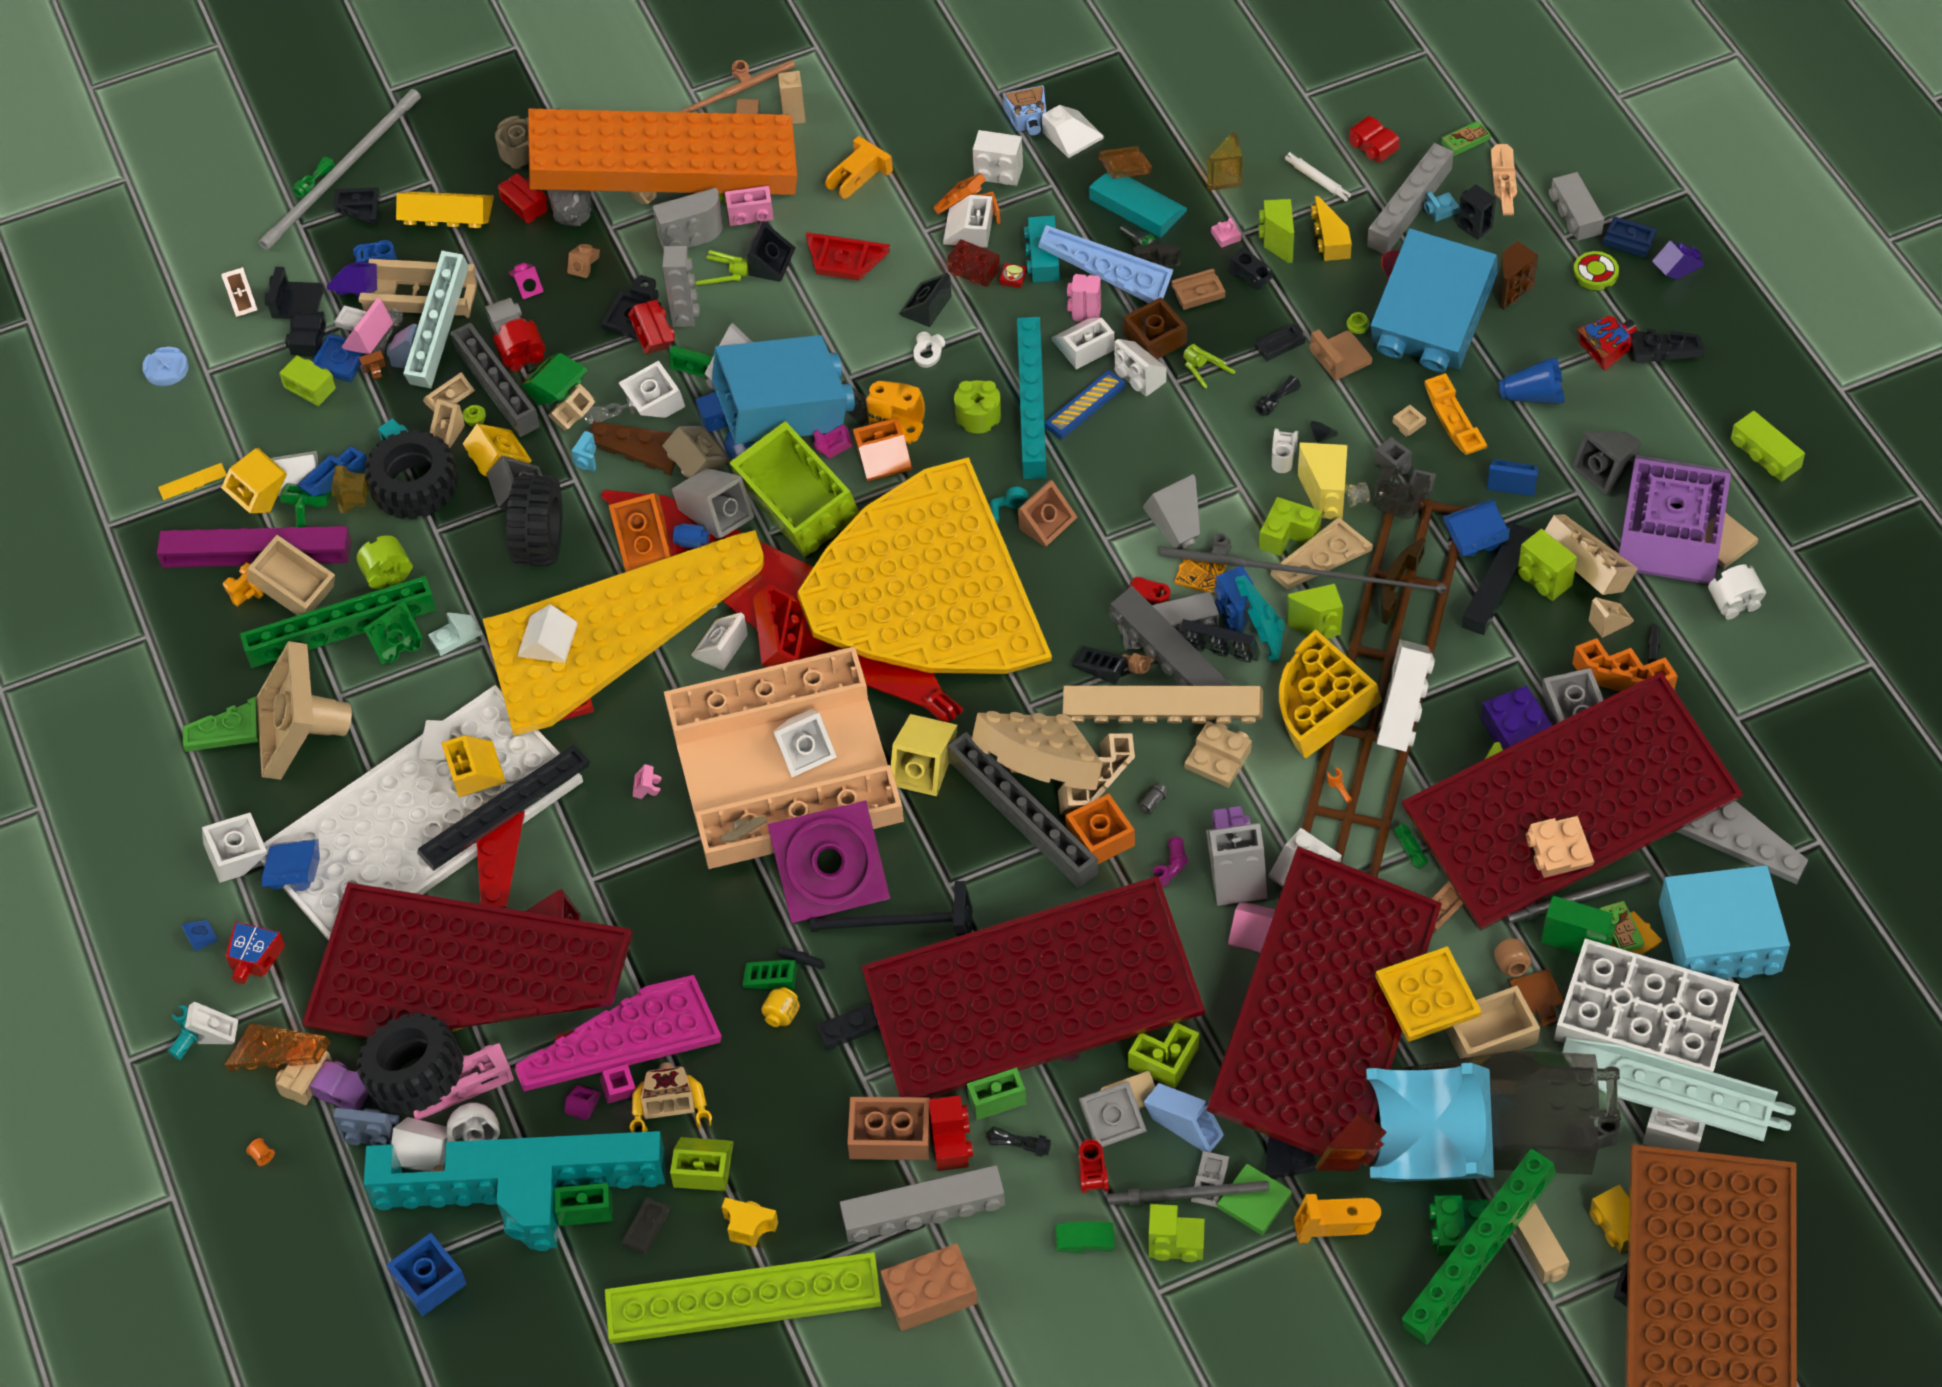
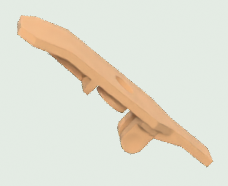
[1491,144,1517,216]

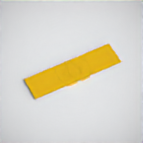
[158,463,227,500]

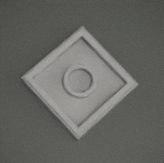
[1078,1081,1147,1148]

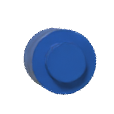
[673,523,709,548]

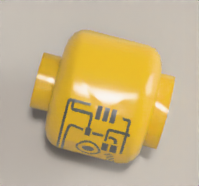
[761,988,800,1027]

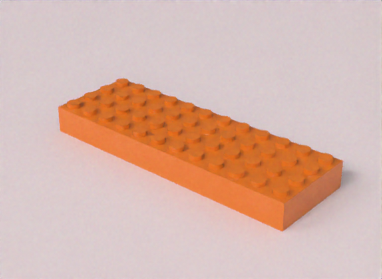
[528,109,797,195]

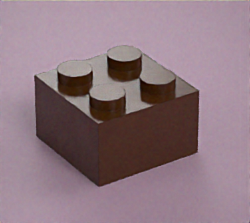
[1123,297,1187,359]

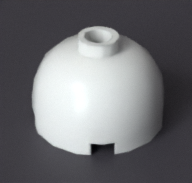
[447,1103,500,1142]

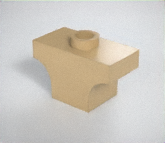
[548,383,595,431]

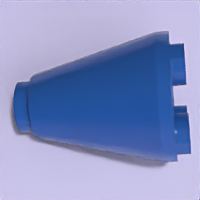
[1499,358,1565,405]

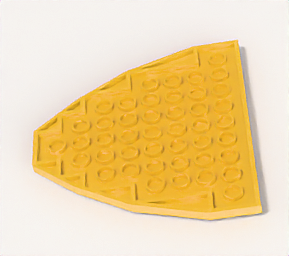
[797,457,1052,674]

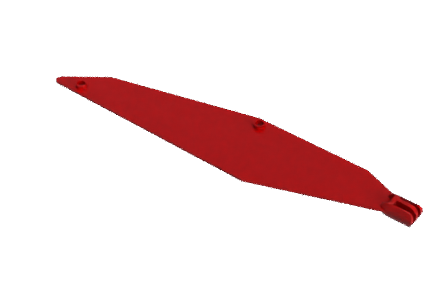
[601,490,963,723]

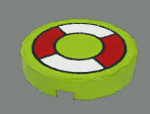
[1573,251,1619,291]

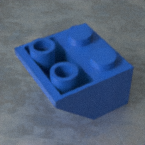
[1214,566,1254,633]

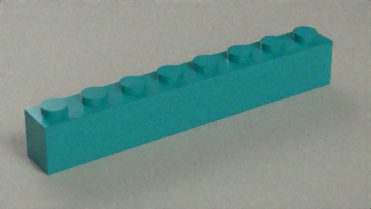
[1017,317,1047,479]

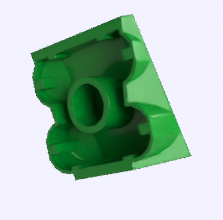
[364,600,423,665]

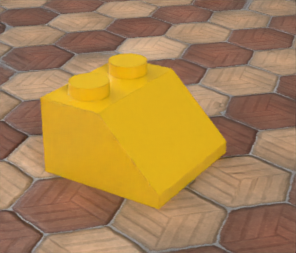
[463,423,532,477]

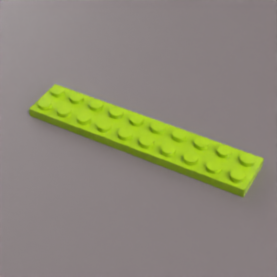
[605,1252,882,1344]

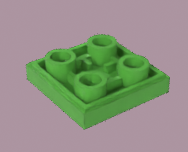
[1217,1164,1292,1236]

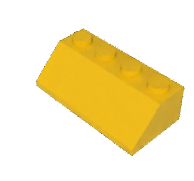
[396,191,494,228]

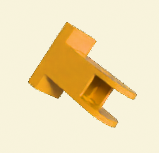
[825,136,893,199]
[1293,1194,1381,1244]

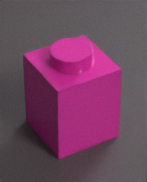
[600,1064,635,1104]

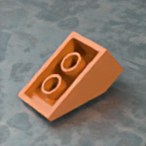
[608,493,671,572]

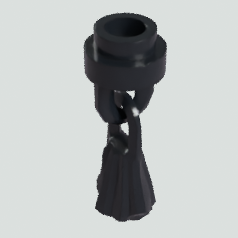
[1255,375,1301,416]
[986,1126,1051,1157]

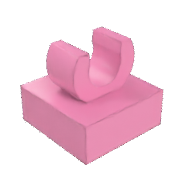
[1211,218,1241,248]
[633,764,661,799]

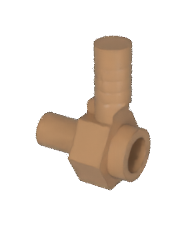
[1122,653,1156,674]

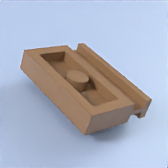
[1171,268,1225,310]

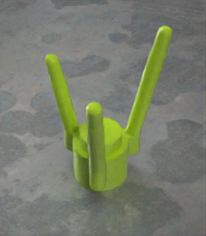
[695,250,749,285]
[1183,344,1235,389]

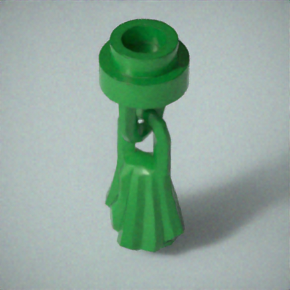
[293,157,335,198]

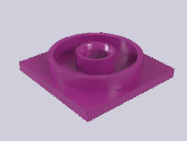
[767,800,890,923]

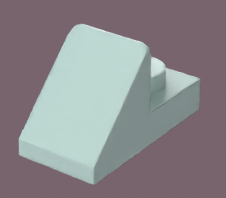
[428,612,483,656]

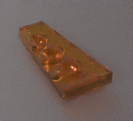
[225,1023,331,1071]

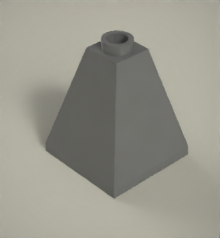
[1572,431,1642,495]

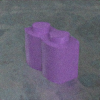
[309,1061,369,1110]

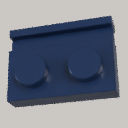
[1603,216,1657,258]

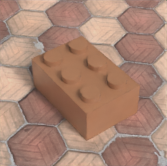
[847,1097,931,1160]
[880,1243,978,1332]

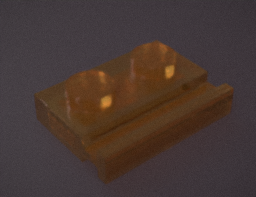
[1098,146,1152,179]

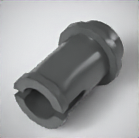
[1138,782,1168,815]

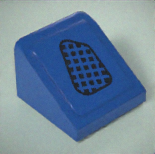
[181,920,218,952]

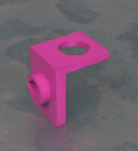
[509,263,543,299]

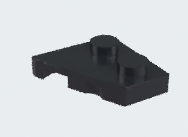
[333,187,380,225]

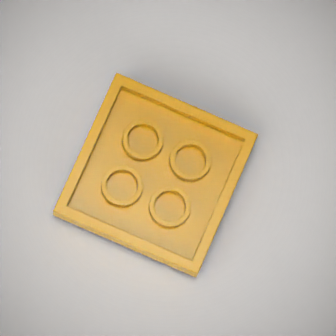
[1375,946,1482,1042]

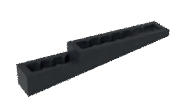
[1461,523,1536,635]

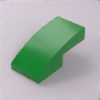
[1055,1221,1115,1254]

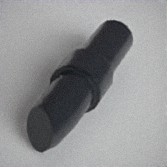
[1648,623,1661,663]
[778,946,825,969]

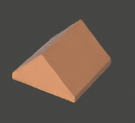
[1018,480,1077,546]

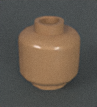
[1494,938,1532,977]

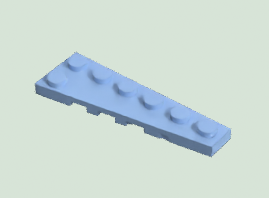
[1038,225,1173,304]

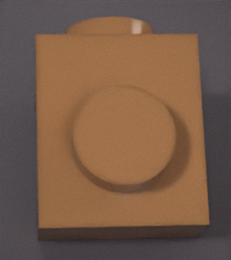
[567,244,600,278]

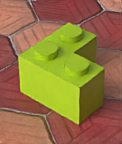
[1259,497,1322,556]
[1128,1023,1199,1089]
[1149,1204,1205,1262]

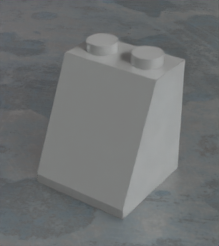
[672,468,754,539]

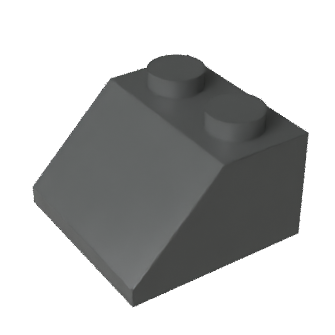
[486,456,542,511]

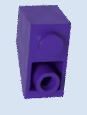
[1652,241,1705,279]
[327,261,377,297]

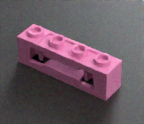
[413,1043,514,1120]

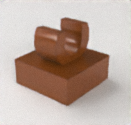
[359,350,385,380]

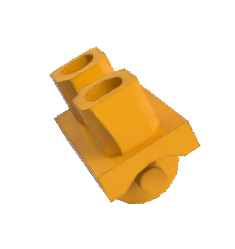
[223,563,264,607]

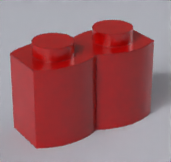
[1349,116,1399,163]

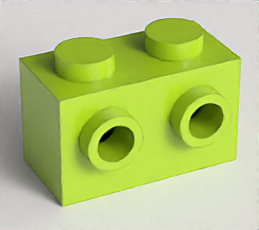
[279,355,336,406]

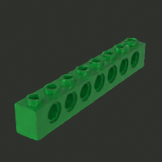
[240,576,436,668]
[1402,1148,1556,1345]

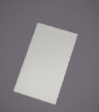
[418,720,453,760]

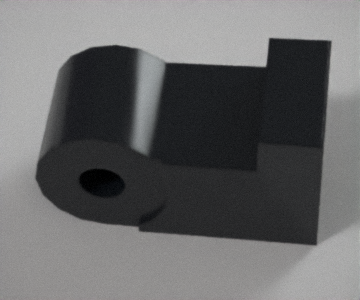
[1228,247,1273,290]

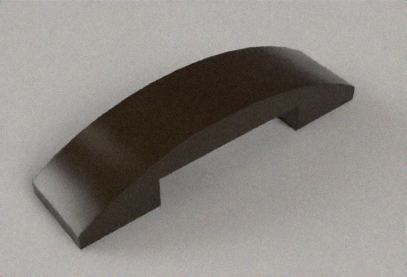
[1381,538,1426,625]

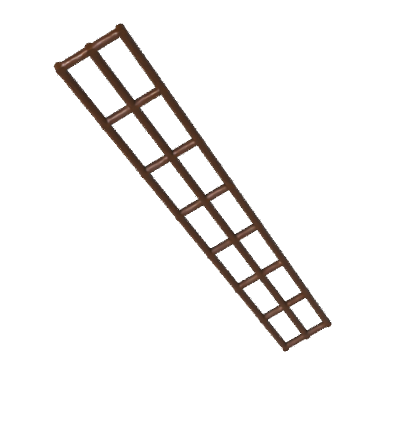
[1302,492,1468,877]

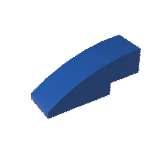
[297,446,367,496]

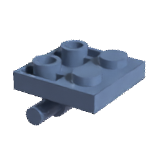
[333,1108,399,1146]

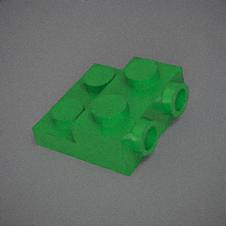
[1429,1195,1489,1255]

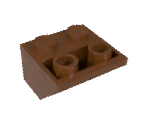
[1498,241,1538,310]

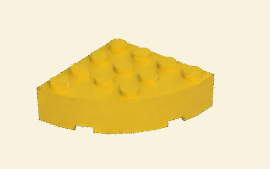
[1279,629,1382,759]

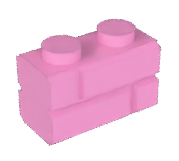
[1067,274,1101,322]

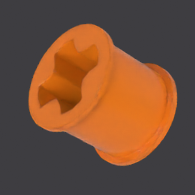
[246,1138,275,1166]

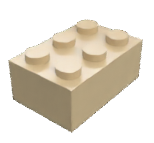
[247,535,335,616]
[1445,986,1540,1065]

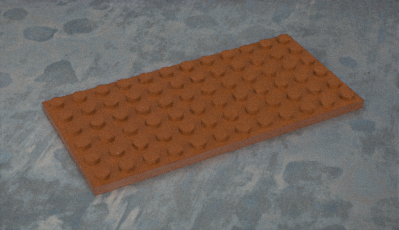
[1625,1145,1797,1387]

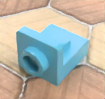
[1424,191,1460,222]
[572,431,596,472]

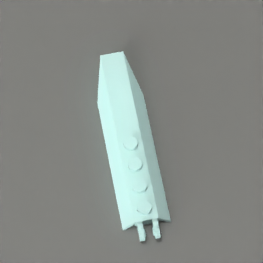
[1560,1038,1796,1141]

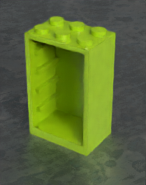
[729,421,860,557]

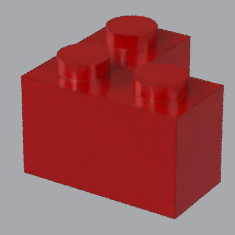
[929,1095,973,1171]

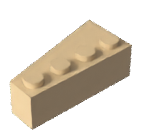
[1545,514,1638,595]

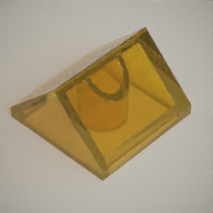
[1207,132,1243,191]

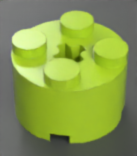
[954,380,1001,434]
[356,535,413,590]

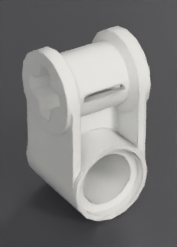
[1271,428,1298,473]

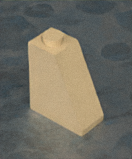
[778,71,806,124]

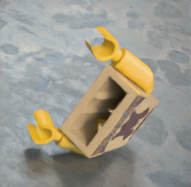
[630,1063,712,1133]

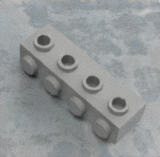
[662,246,700,327]

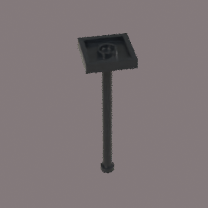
[810,881,973,937]

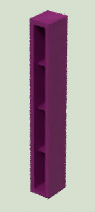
[157,526,352,568]

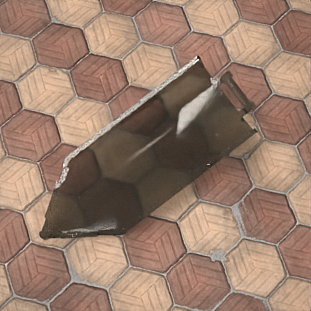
[1368,1050,1621,1175]

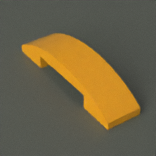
[1424,373,1487,455]

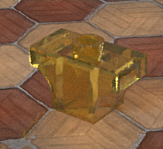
[332,466,369,513]

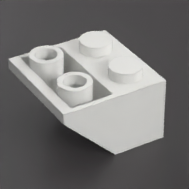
[943,195,993,248]
[1051,318,1115,369]
[1114,339,1166,397]

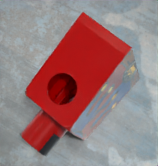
[1578,316,1637,371]

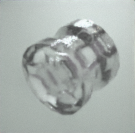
[1345,481,1370,507]

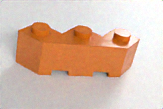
[1572,638,1678,692]

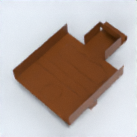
[1507,966,1563,1027]

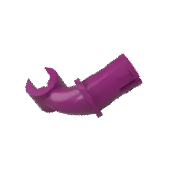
[1153,837,1189,887]

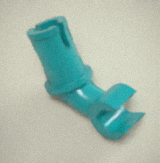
[168,1005,198,1060]

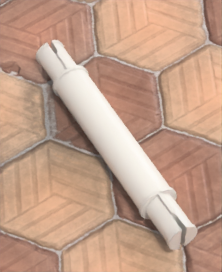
[1285,152,1351,201]

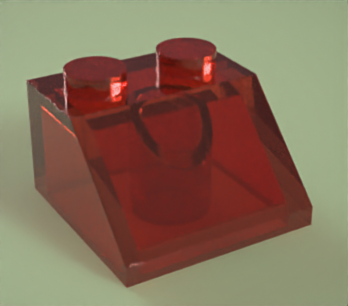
[1315,1111,1387,1171]

